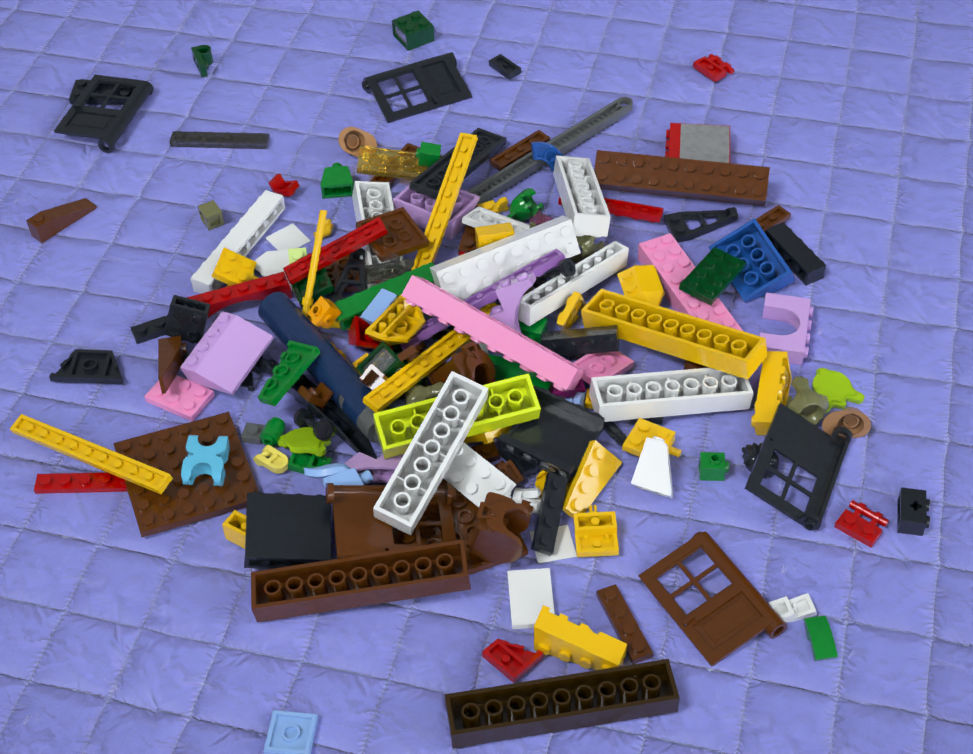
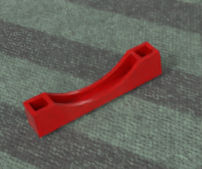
[187,271,292,318]

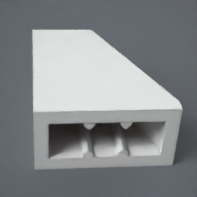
[631,436,673,499]

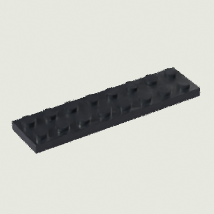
[409,128,507,199]

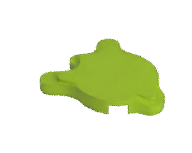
[812,368,865,414]
[278,427,335,457]

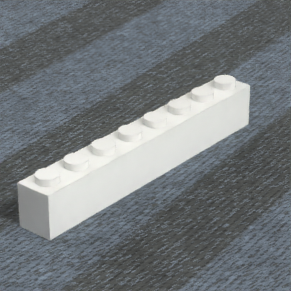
[190,190,285,294]
[519,241,629,326]

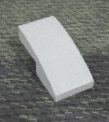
[769,593,817,623]

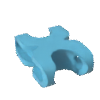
[181,435,230,486]

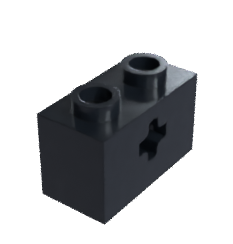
[897,487,930,536]

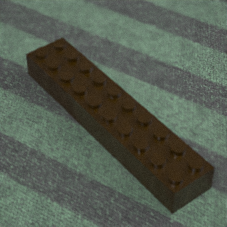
[444,659,680,749]

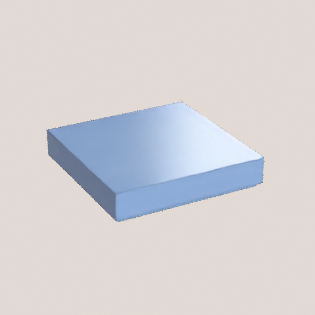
[263,710,319,754]

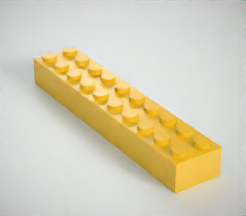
[581,289,767,380]

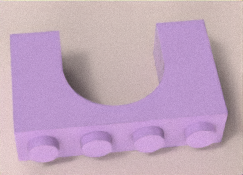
[760,293,813,365]

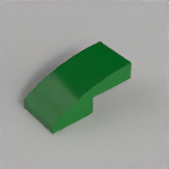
[288,453,332,474]
[803,615,838,661]

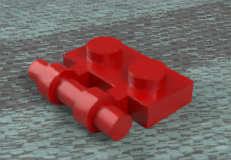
[693,54,734,82]
[834,500,890,548]

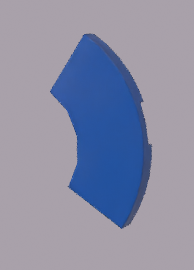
[531,142,563,172]

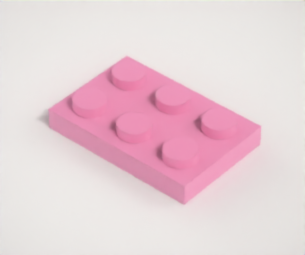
[573,351,634,384]
[144,375,215,421]

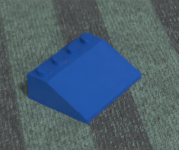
[708,218,795,302]

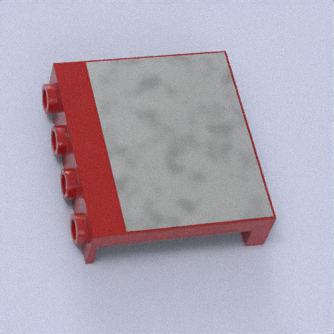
[665,123,730,163]

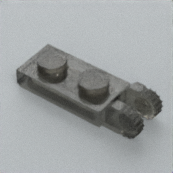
[364,259,414,284]

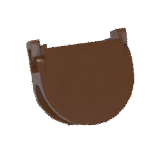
[428,341,496,385]
[466,492,534,564]

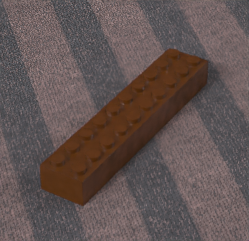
[594,150,770,206]
[251,539,471,622]

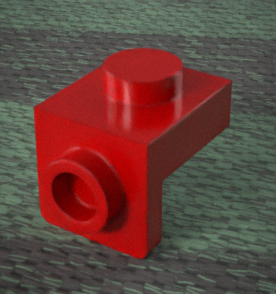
[269,174,300,197]

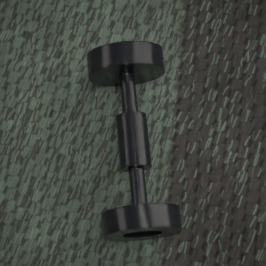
[533,258,576,288]
[293,408,333,441]

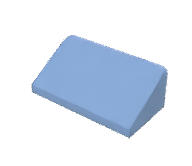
[360,288,397,325]

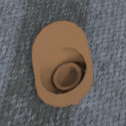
[338,126,377,159]
[822,407,871,438]

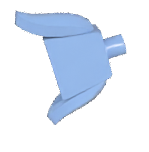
[304,463,374,489]

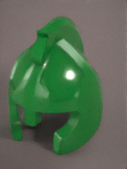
[506,188,544,221]

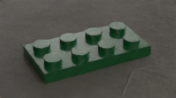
[679,247,746,305]

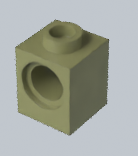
[198,200,225,231]

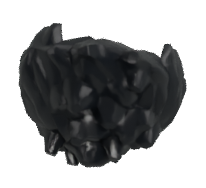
[742,442,779,479]

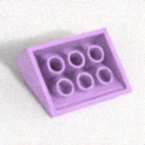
[393,185,480,240]
[180,311,274,395]

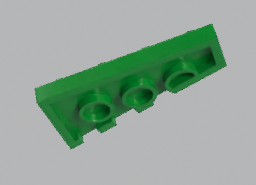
[258,340,320,406]

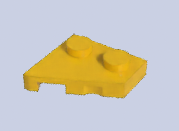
[557,291,586,330]
[463,426,512,444]

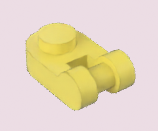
[253,445,288,474]

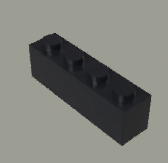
[765,222,826,286]
[540,325,620,356]

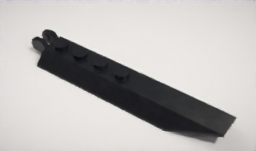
[258,359,377,459]

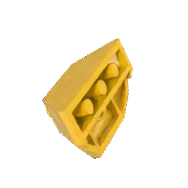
[617,265,665,306]
[365,294,425,346]

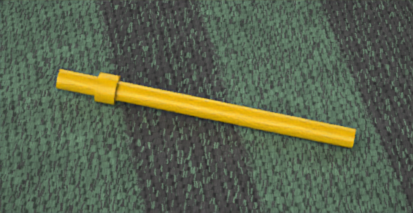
[302,210,327,318]

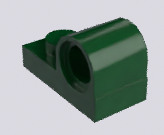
[191,45,213,78]

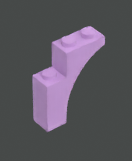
[489,272,536,334]
[344,452,404,483]

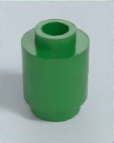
[260,417,285,446]

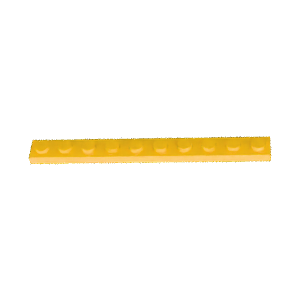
[411,132,478,271]
[363,302,498,413]
[10,414,173,494]

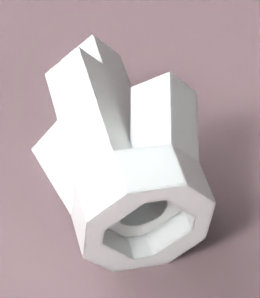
[512,488,541,514]

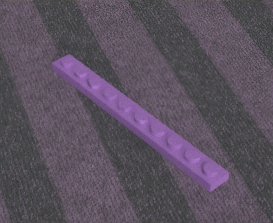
[398,248,565,351]

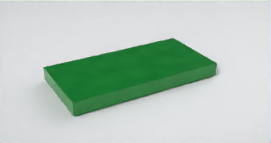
[488,354,553,391]

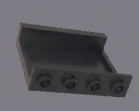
[499,385,605,483]
[244,492,331,569]

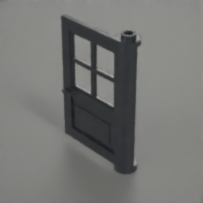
[362,52,472,123]
[54,75,154,153]
[744,403,852,530]

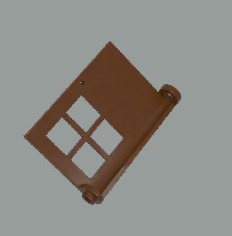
[325,483,456,558]
[638,531,787,667]

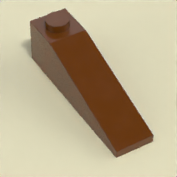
[26,198,97,243]
[158,336,187,394]

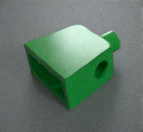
[321,162,354,199]

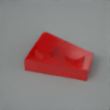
[482,639,544,683]

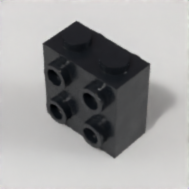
[164,295,211,343]

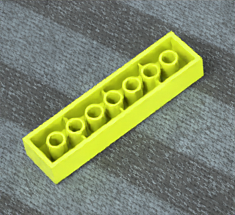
[373,373,541,459]

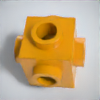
[307,296,342,329]

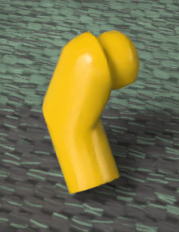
[313,219,334,238]

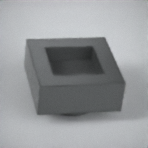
[241,422,265,445]

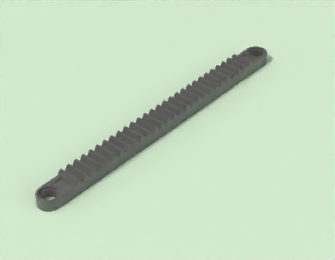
[467,97,633,208]

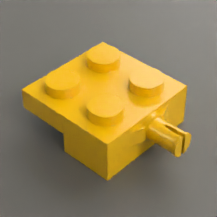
[211,247,259,287]
[622,418,682,458]
[573,505,619,557]

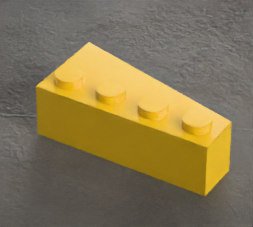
[751,351,792,436]
[534,605,627,670]

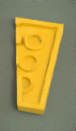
[562,440,622,518]

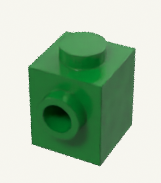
[415,142,441,167]
[699,452,729,481]

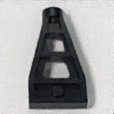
[663,207,738,243]
[330,248,366,303]

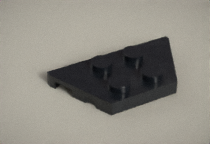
[49,349,123,384]

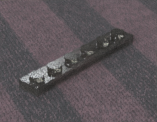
[169,131,270,149]

